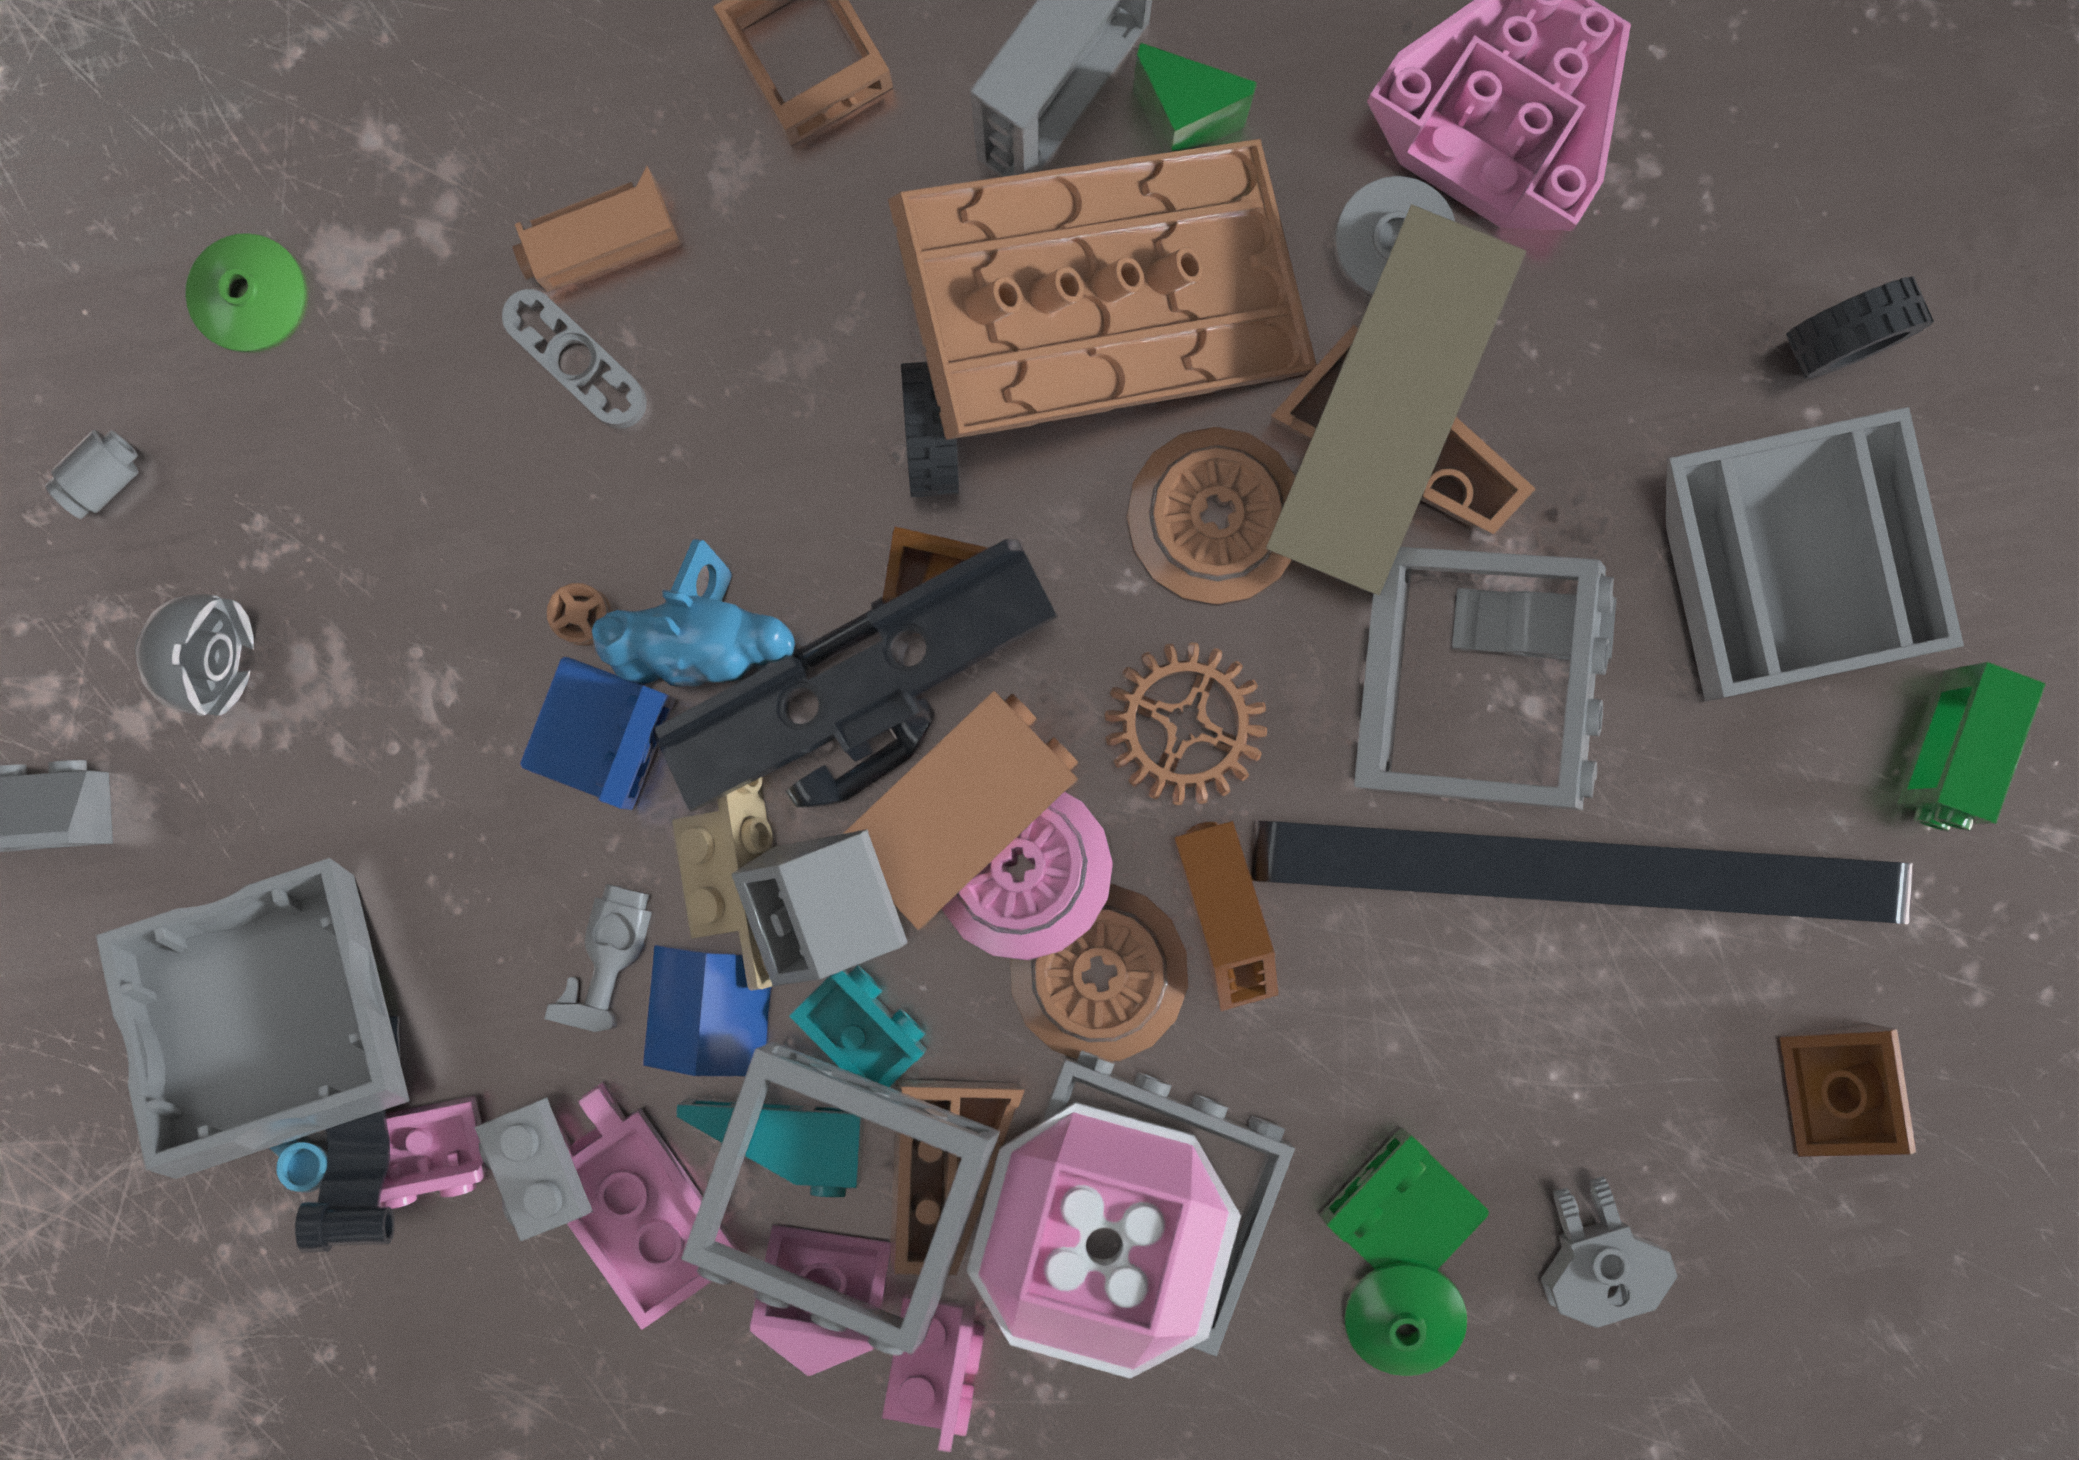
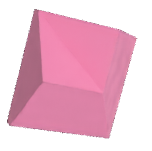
[750,1225,890,1377]

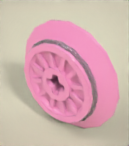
[942,792,1113,960]

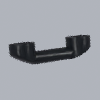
[785,698,936,808]

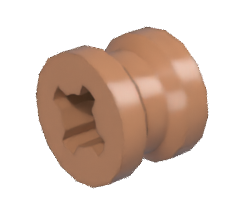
[547,583,614,646]

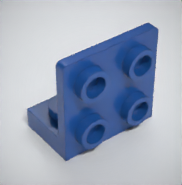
[520,656,676,810]

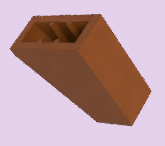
[1174,821,1278,1011]

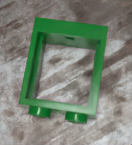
[1897,662,2046,832]

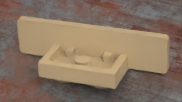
[672,777,774,991]

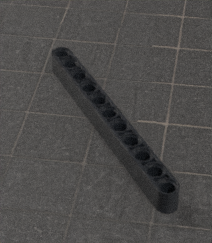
[1251,821,1913,924]

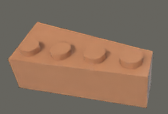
[1271,325,1536,536]

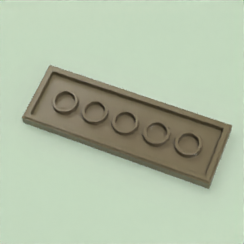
[1266,204,1526,596]

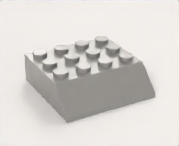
[1666,407,1964,702]

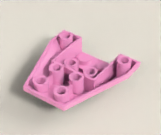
[1367,0,1631,231]

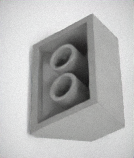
[0,760,113,852]

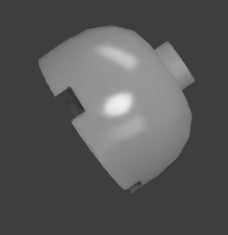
[135,594,254,716]

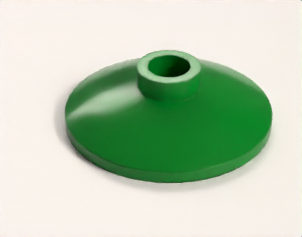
[1345,1262,1467,1376]

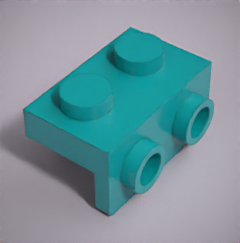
[789,965,927,1087]

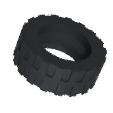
[1786,276,1934,379]
[901,362,959,497]

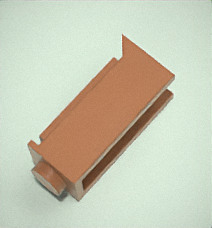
[512,166,679,292]

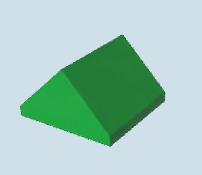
[1133,43,1257,153]

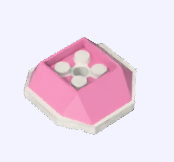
[966,1102,1241,1379]

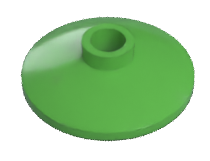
[185,233,306,352]

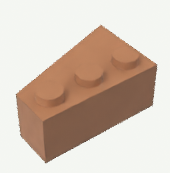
[890,1080,1025,1275]

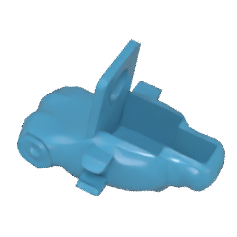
[592,539,795,687]

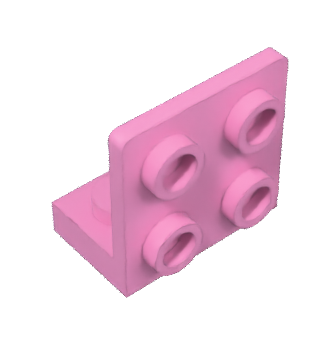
[882,1294,985,1452]

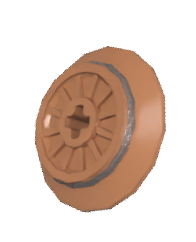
[1126,427,1296,605]
[1010,884,1188,1061]

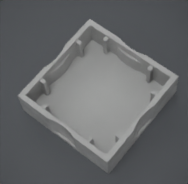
[96,858,410,1179]

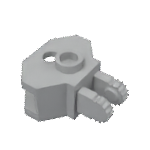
[1541,1176,1678,1328]

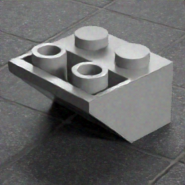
[731,829,908,986]

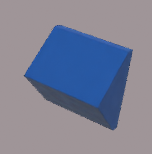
[643,945,772,1076]

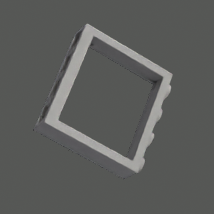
[970,0,1152,177]
[1354,547,1614,811]
[681,1042,1000,1355]
[1039,1050,1295,1357]

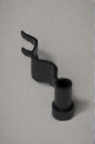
[295,1016,401,1253]

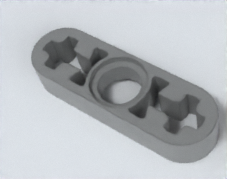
[502,289,647,429]

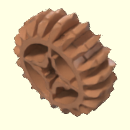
[1104,642,1267,805]

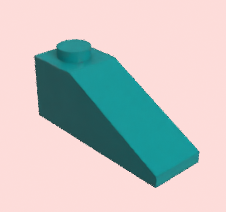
[676,1099,864,1198]

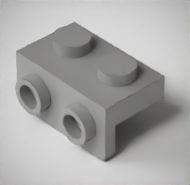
[475,1097,593,1242]

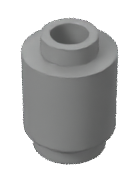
[45,430,139,519]

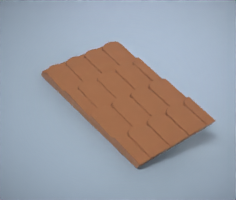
[888,139,1317,440]

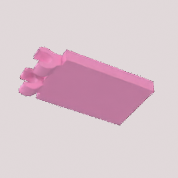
[555,1082,740,1330]

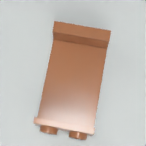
[843,691,1078,930]

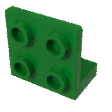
[1319,1127,1489,1270]

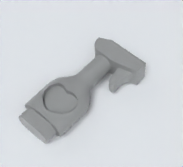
[544,884,652,1032]

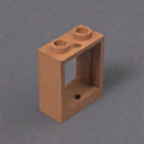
[713,0,893,146]

